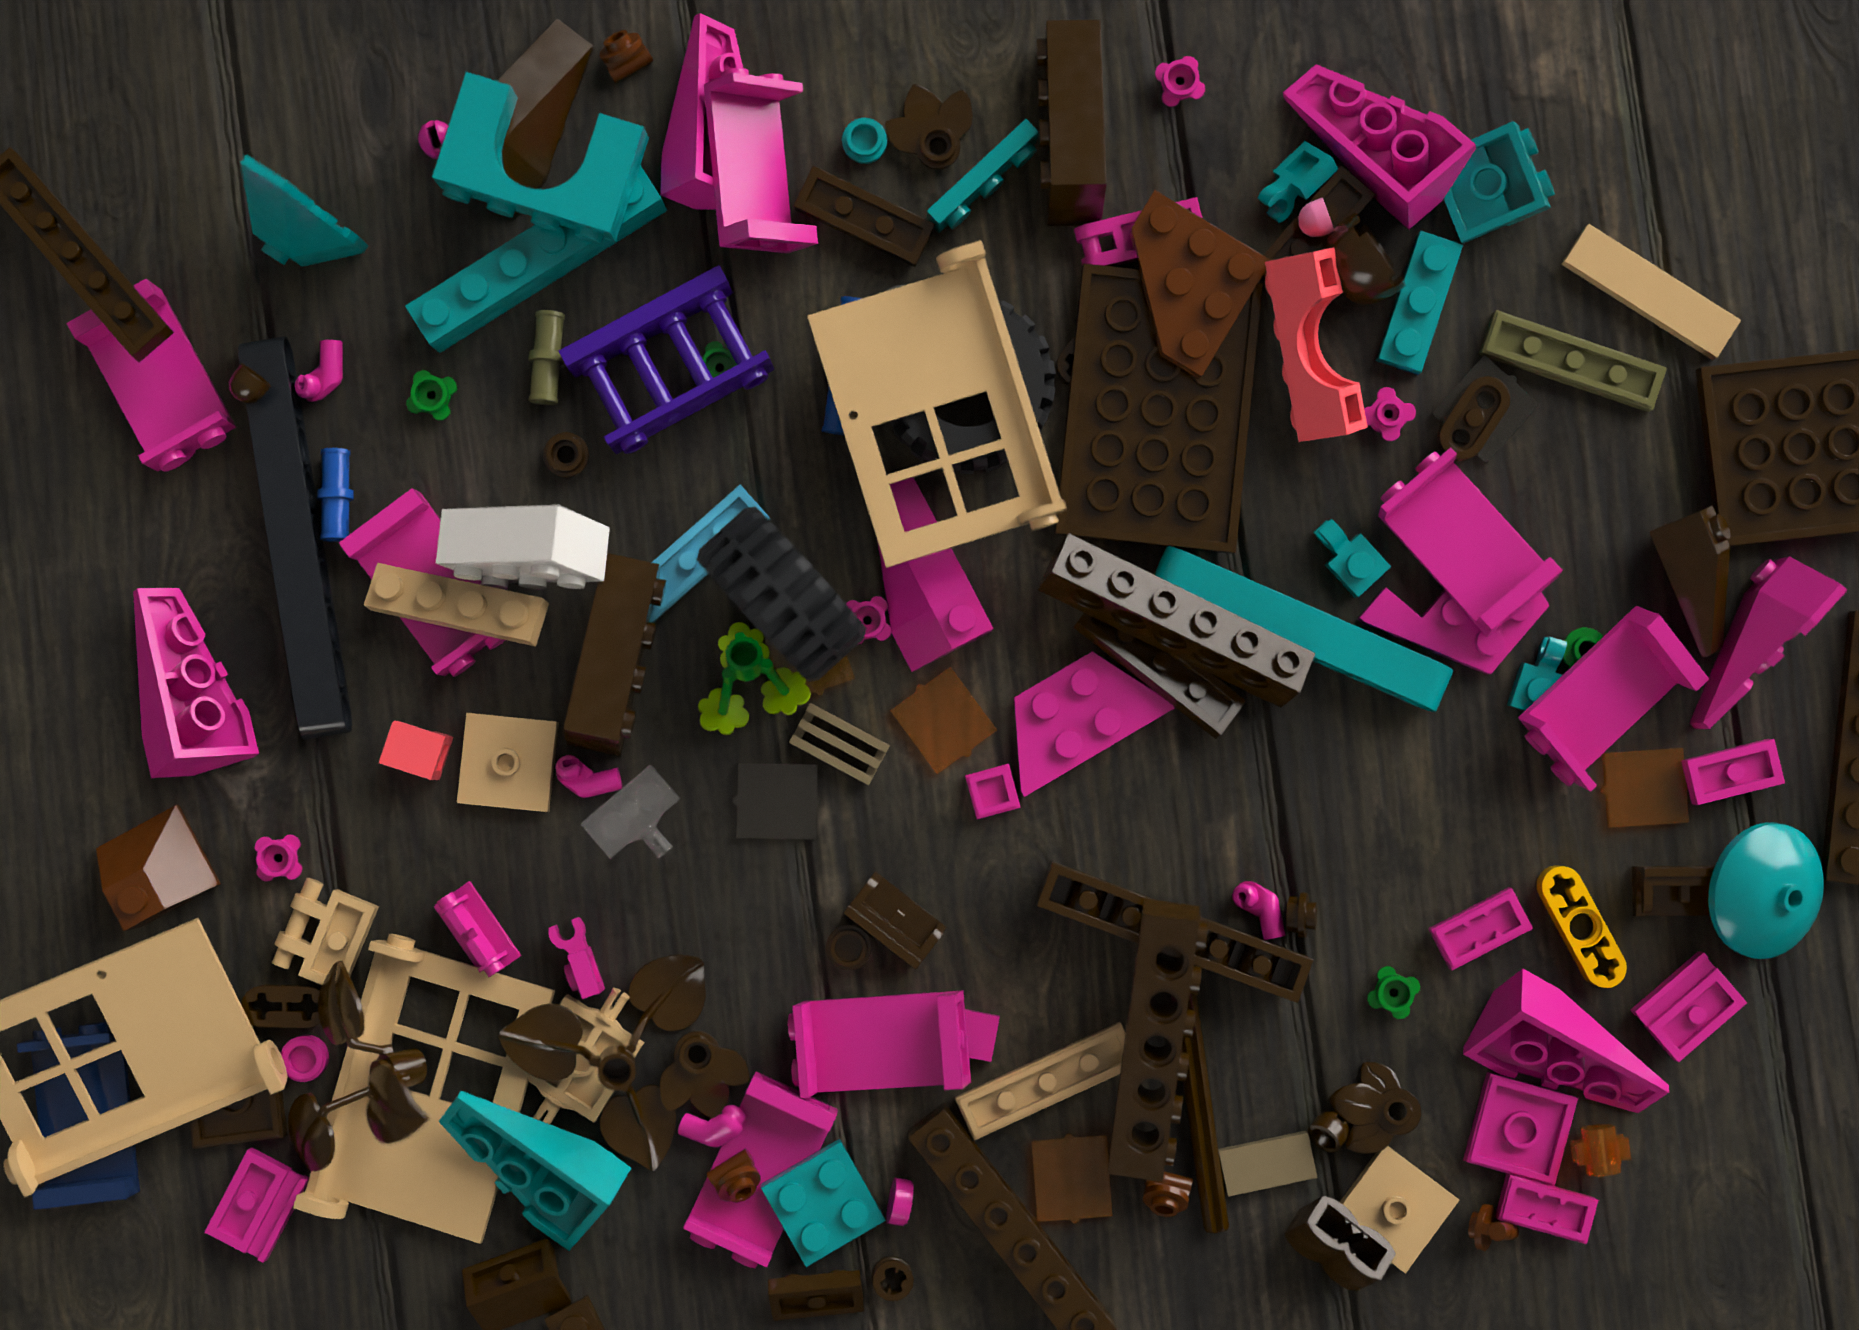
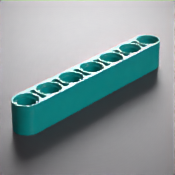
[1154,546,1454,713]

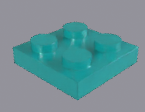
[760,1138,886,1267]

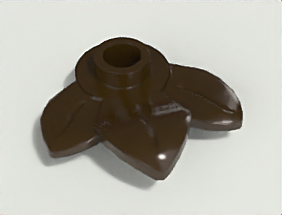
[885,84,973,170]
[660,1031,750,1118]
[1329,1062,1421,1153]

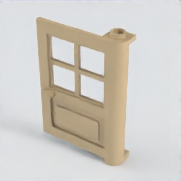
[808,240,1066,568]
[0,918,287,1197]
[293,934,555,1244]

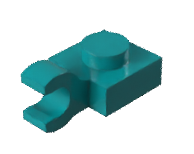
[1257,141,1339,223]
[1313,519,1391,598]
[1507,637,1567,711]

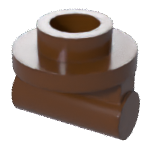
[599,30,654,83]
[706,1148,761,1203]
[1142,1171,1193,1217]
[1468,1204,1519,1251]

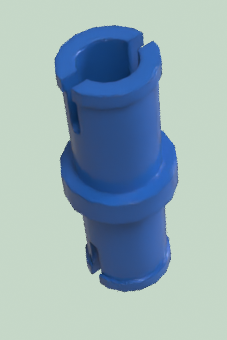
[317,448,354,542]

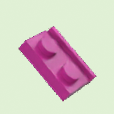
[1630,951,1747,1062]
[205,1148,309,1263]

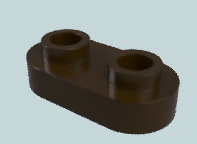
[1437,376,1510,461]

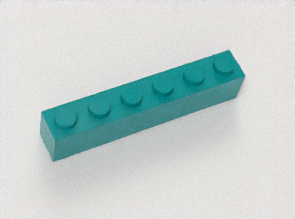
[405,165,667,353]

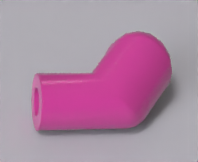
[295,340,343,402]
[556,755,623,798]
[678,1105,746,1147]

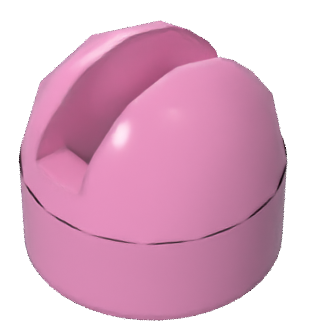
[1298,197,1334,237]

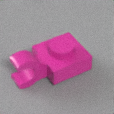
[548,917,605,999]

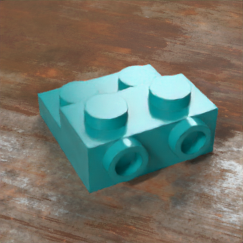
[1444,121,1555,243]

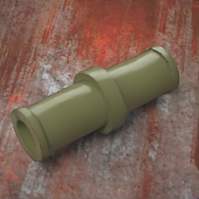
[528,310,565,405]

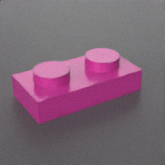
[1681,739,1785,805]

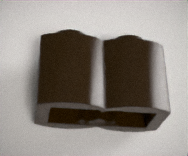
[1285,1196,1396,1291]

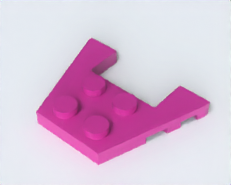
[1357,489,1550,675]

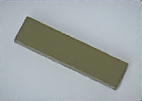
[1479,310,1667,412]

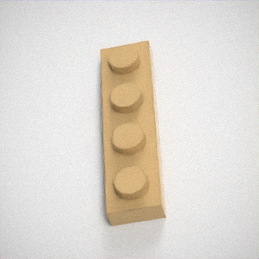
[364,563,549,647]

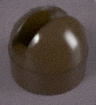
[229,363,271,403]
[1308,1111,1349,1152]

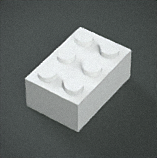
[436,505,610,590]

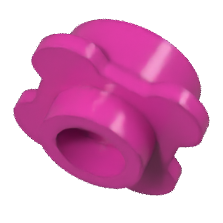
[1155,56,1205,107]
[1364,387,1416,441]
[846,596,891,644]
[255,835,302,881]

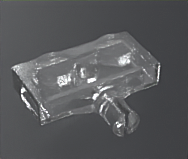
[581,765,681,859]

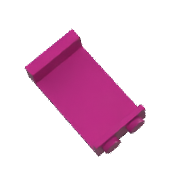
[704,68,818,253]
[66,279,236,472]
[1378,448,1563,637]
[339,488,506,677]
[1518,606,1709,792]
[788,990,971,1098]
[683,1071,838,1268]

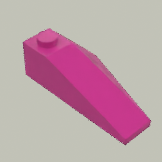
[660,13,743,210]
[1283,64,1476,229]
[877,477,993,672]
[1689,556,1847,729]
[133,588,259,778]
[1463,969,1669,1113]

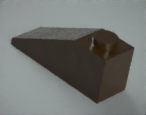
[1649,506,1730,658]

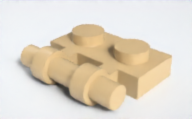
[272,878,379,985]

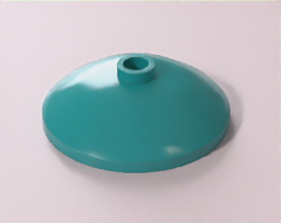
[1708,822,1824,959]

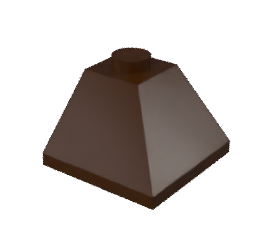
[96,805,221,931]

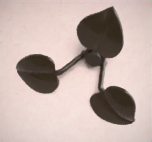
[499,954,706,1171]
[288,960,430,1172]

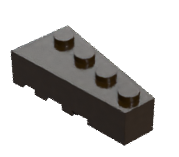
[563,553,667,757]

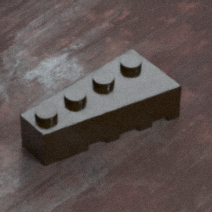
[1036,20,1107,226]

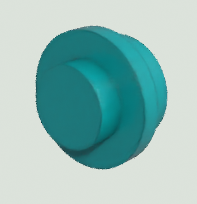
[842,118,887,164]

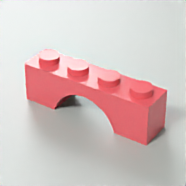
[1265,247,1368,442]

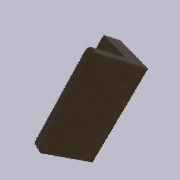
[462,1238,571,1330]

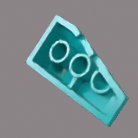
[241,155,369,267]
[438,1091,631,1251]

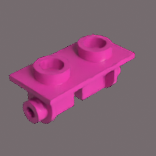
[434,881,522,977]

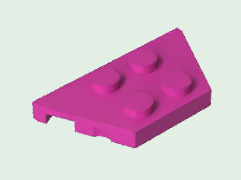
[1014,652,1174,797]

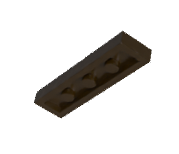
[1074,613,1246,739]

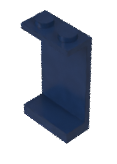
[17,1022,140,1210]

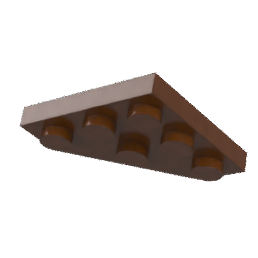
[1129,190,1271,379]

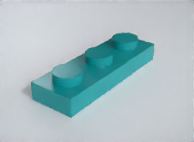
[927,119,1039,233]
[1376,231,1463,375]

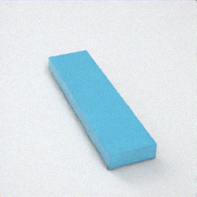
[650,484,771,623]

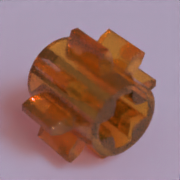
[1570,1124,1631,1176]

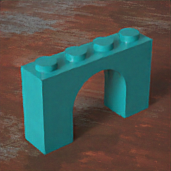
[432,72,649,245]

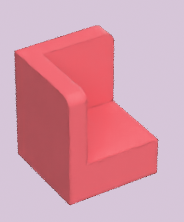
[379,721,454,780]

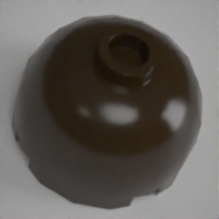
[1322,212,1406,305]

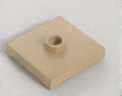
[457,713,559,812]
[1340,1146,1459,1274]

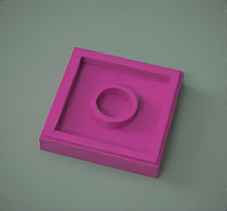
[1463,1072,1578,1187]

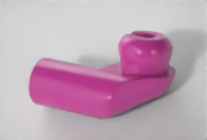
[1232,881,1286,940]

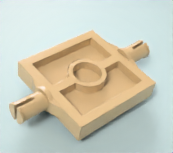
[528,987,645,1124]

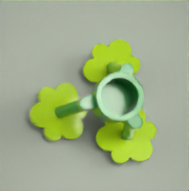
[698,622,811,735]

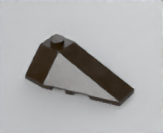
[439,19,594,215]

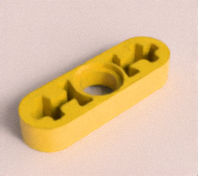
[1537,865,1627,988]

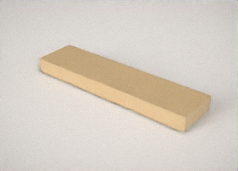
[1561,224,1741,360]
[955,1022,1125,1140]

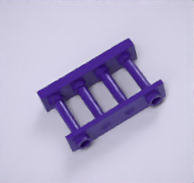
[559,265,775,454]

